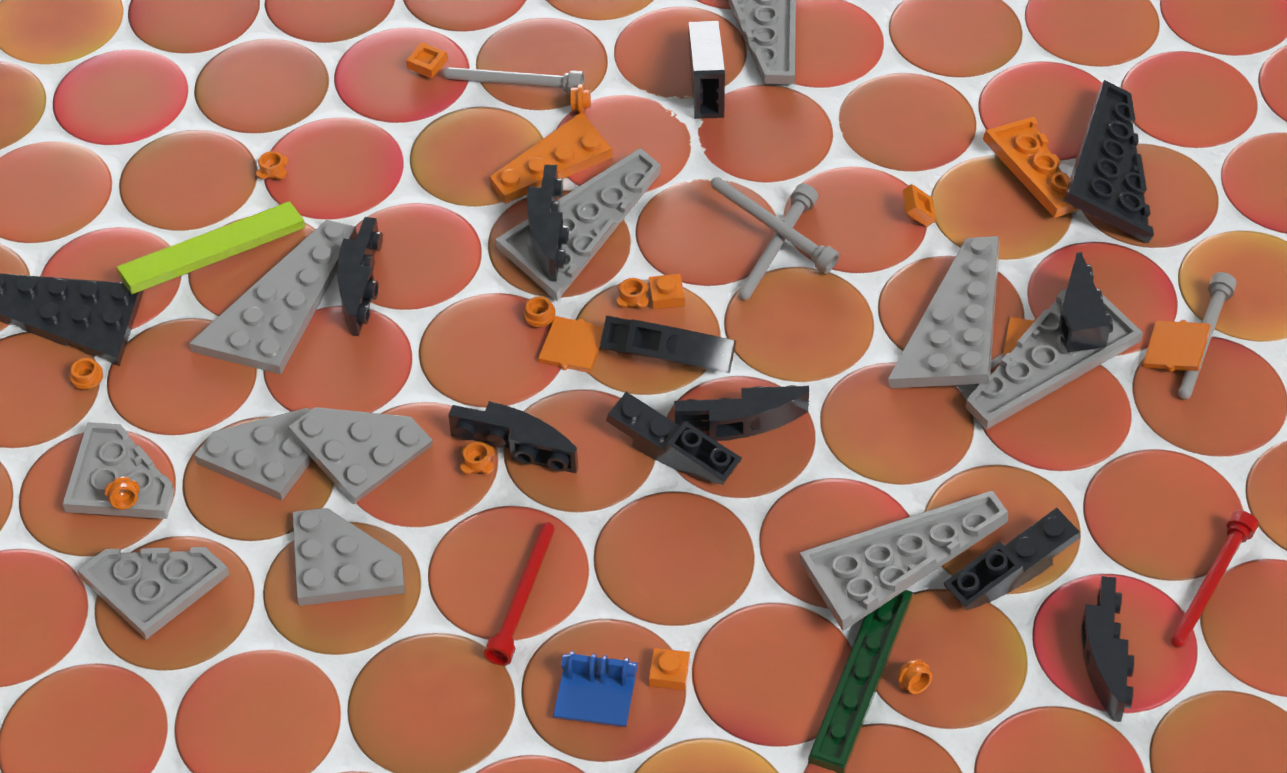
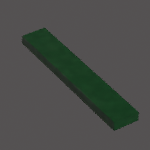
[808,590,913,773]

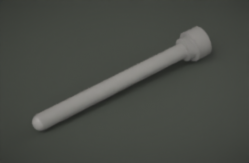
[442,67,585,94]
[711,177,840,274]
[738,183,819,300]
[1178,272,1237,400]

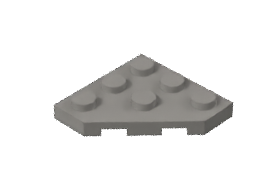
[288,407,433,504]
[194,408,313,500]
[63,422,174,519]
[293,508,405,606]
[77,547,230,640]

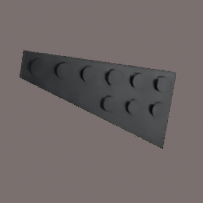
[1063,80,1154,243]
[0,273,144,366]

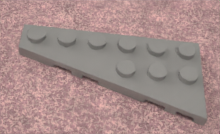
[727,0,796,84]
[496,148,661,301]
[189,220,357,374]
[888,236,1000,388]
[965,288,1143,430]
[800,491,1008,631]

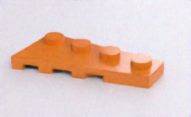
[490,112,613,204]
[983,116,1079,218]

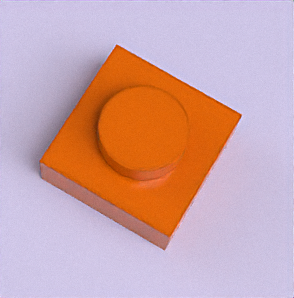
[406,42,448,78]
[902,184,936,227]
[649,274,685,309]
[649,648,690,690]

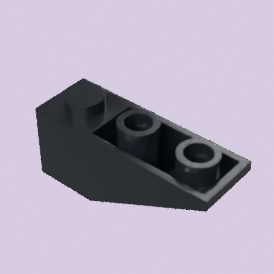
[1058,252,1113,353]

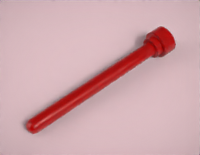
[1171,510,1259,648]
[483,522,555,666]

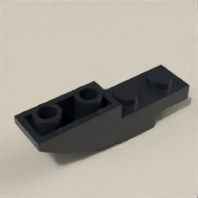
[527,165,569,281]
[338,217,383,336]
[599,315,736,374]
[674,385,809,441]
[606,391,742,485]
[448,401,578,473]
[943,508,1080,611]
[1081,576,1134,722]

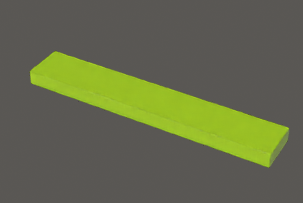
[117,201,305,295]

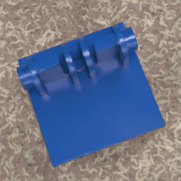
[553,651,638,727]

